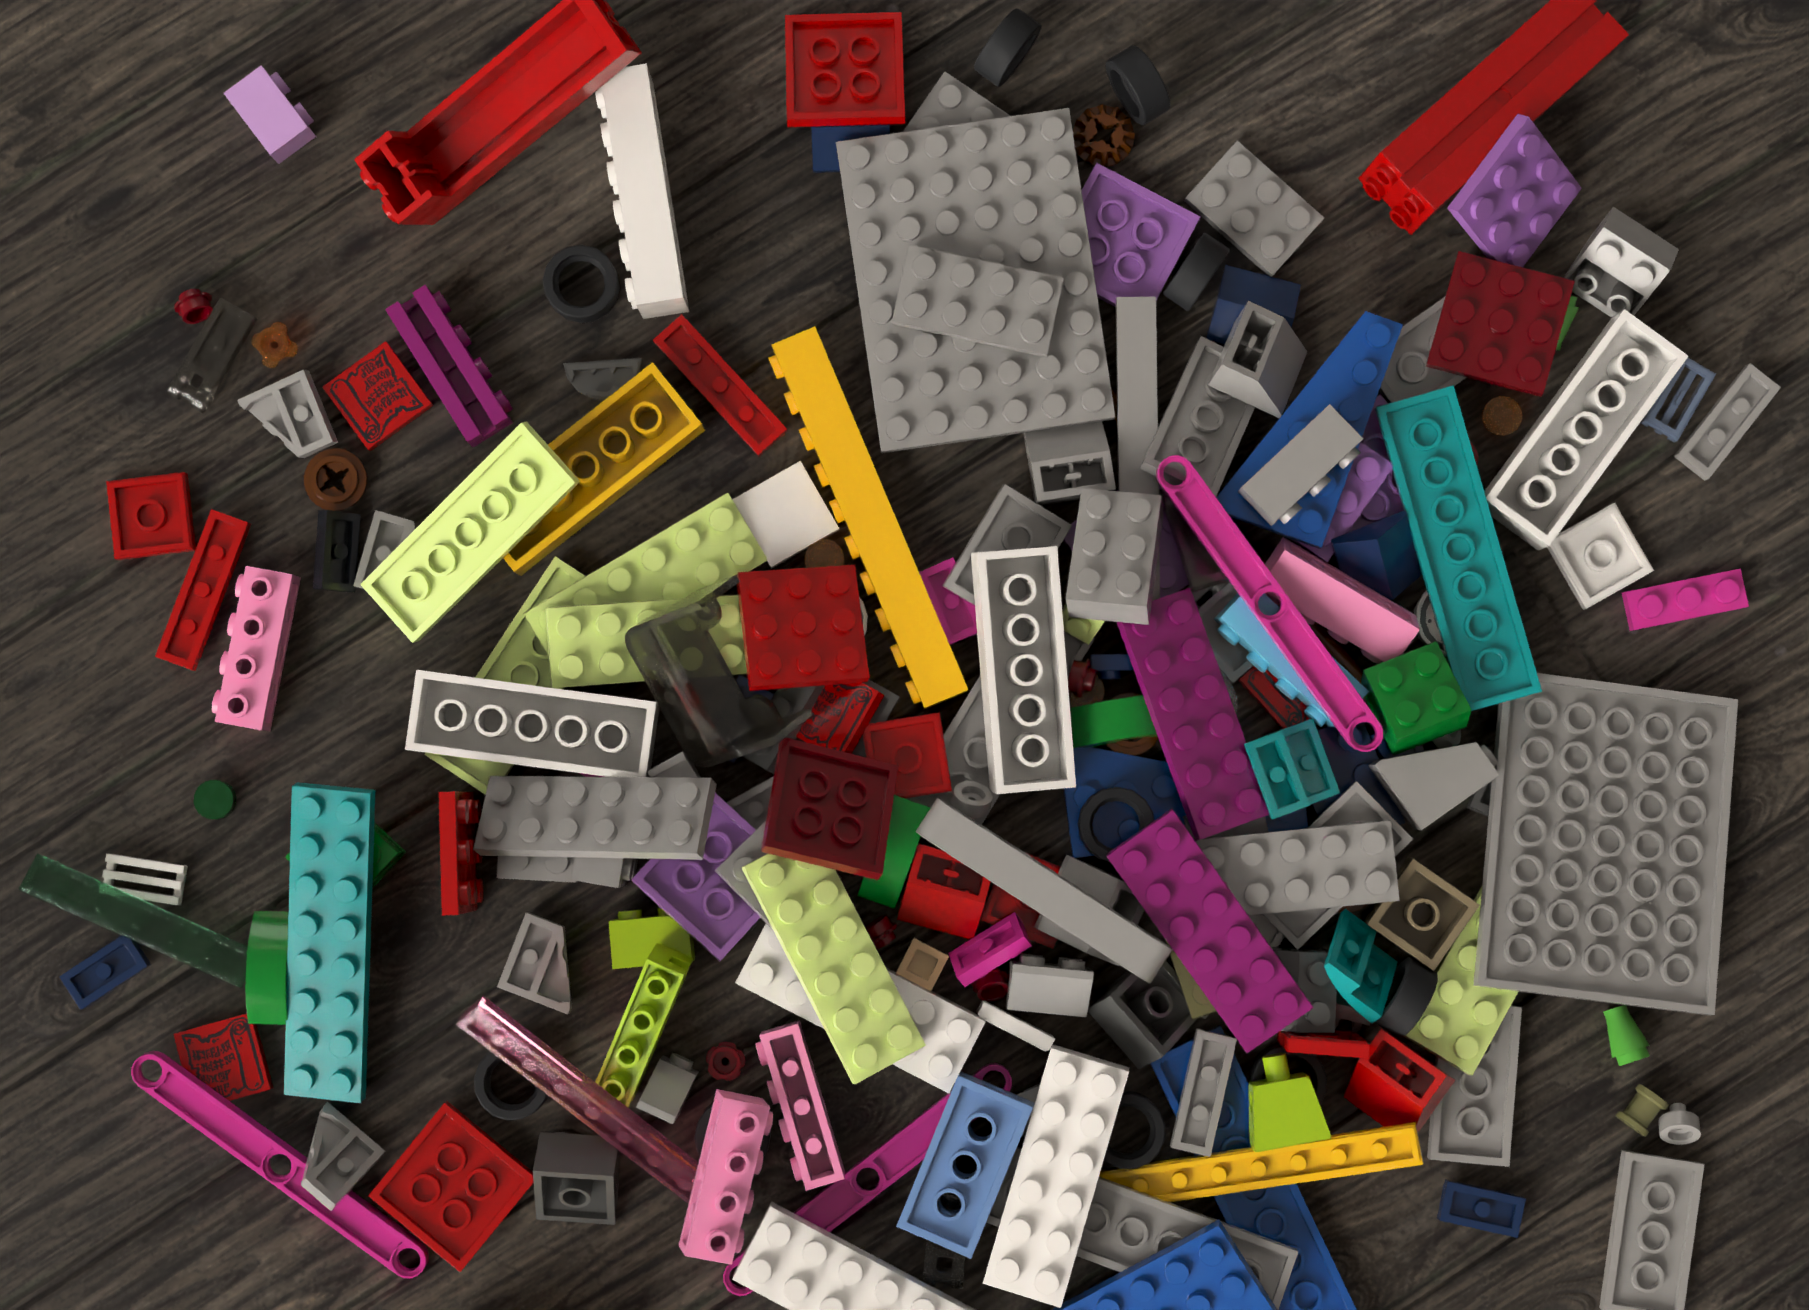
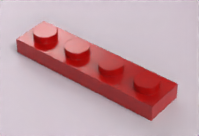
[653,314,788,457]
[155,509,252,671]

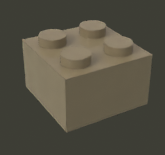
[1363,857,1480,971]

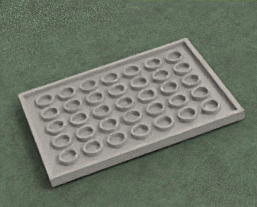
[836,108,1115,453]
[1473,673,1738,1015]

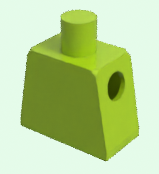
[1248,1053,1331,1152]

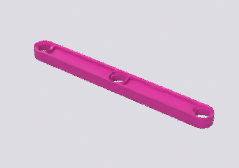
[1156,455,1383,752]
[131,1051,429,1278]
[723,1063,1012,1296]

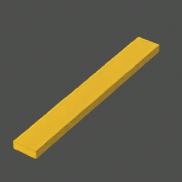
[1099,1122,1423,1202]

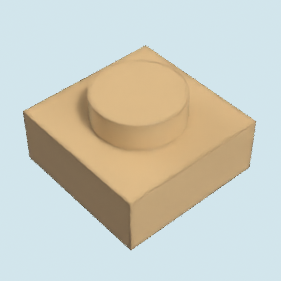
[896,938,949,992]

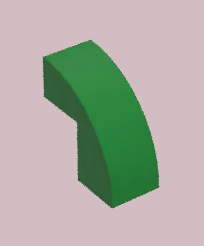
[1070,695,1157,749]
[857,795,930,909]
[245,911,289,1025]

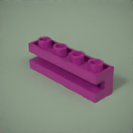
[385,285,513,447]

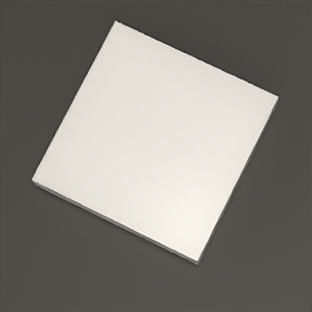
[732,461,840,568]
[1547,503,1654,610]

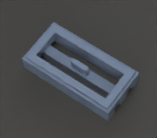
[1640,358,1716,443]

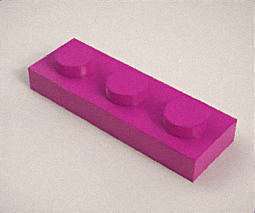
[1622,568,1749,631]

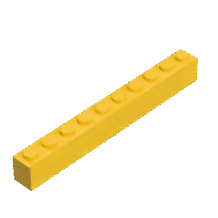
[768,326,968,709]

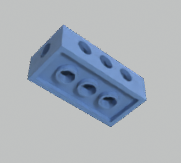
[896,1071,1035,1259]

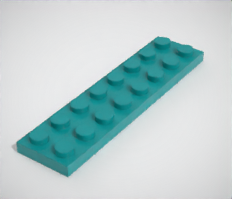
[1375,385,1542,711]
[284,782,375,1103]

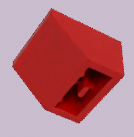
[897,843,991,939]
[1344,1028,1455,1132]

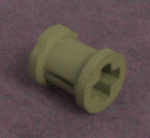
[1615,1084,1669,1137]

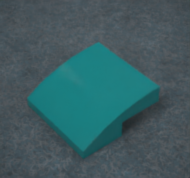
[1244,718,1340,820]
[1324,909,1398,1024]

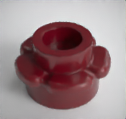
[174,289,213,324]
[1068,659,1097,698]
[865,914,897,950]
[971,967,1009,1002]
[706,1042,745,1081]

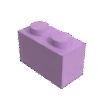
[224,65,316,164]

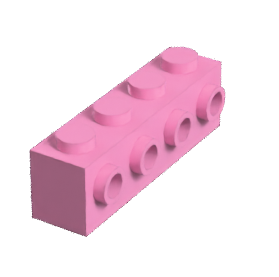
[1265,537,1420,664]
[212,566,301,731]
[755,1020,845,1191]
[679,1089,773,1265]

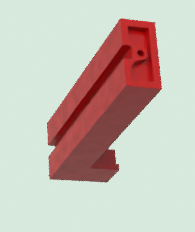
[354,0,642,225]
[1358,0,1629,235]

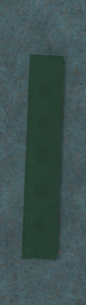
[19,853,248,989]

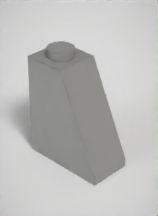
[1368,742,1500,830]

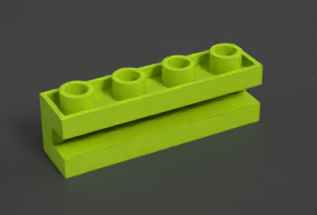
[589,943,693,1113]

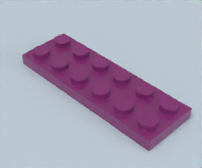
[1117,588,1269,841]
[1106,809,1313,1053]

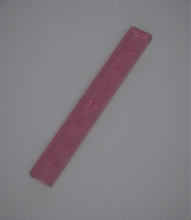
[456,995,698,1204]

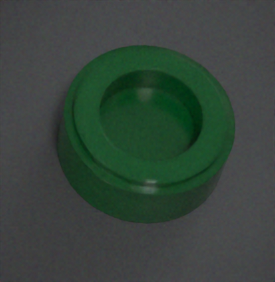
[194,780,236,819]

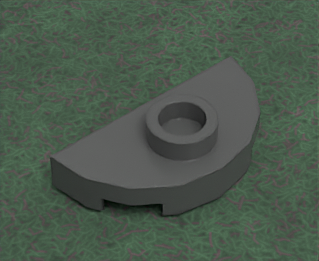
[563,358,643,401]

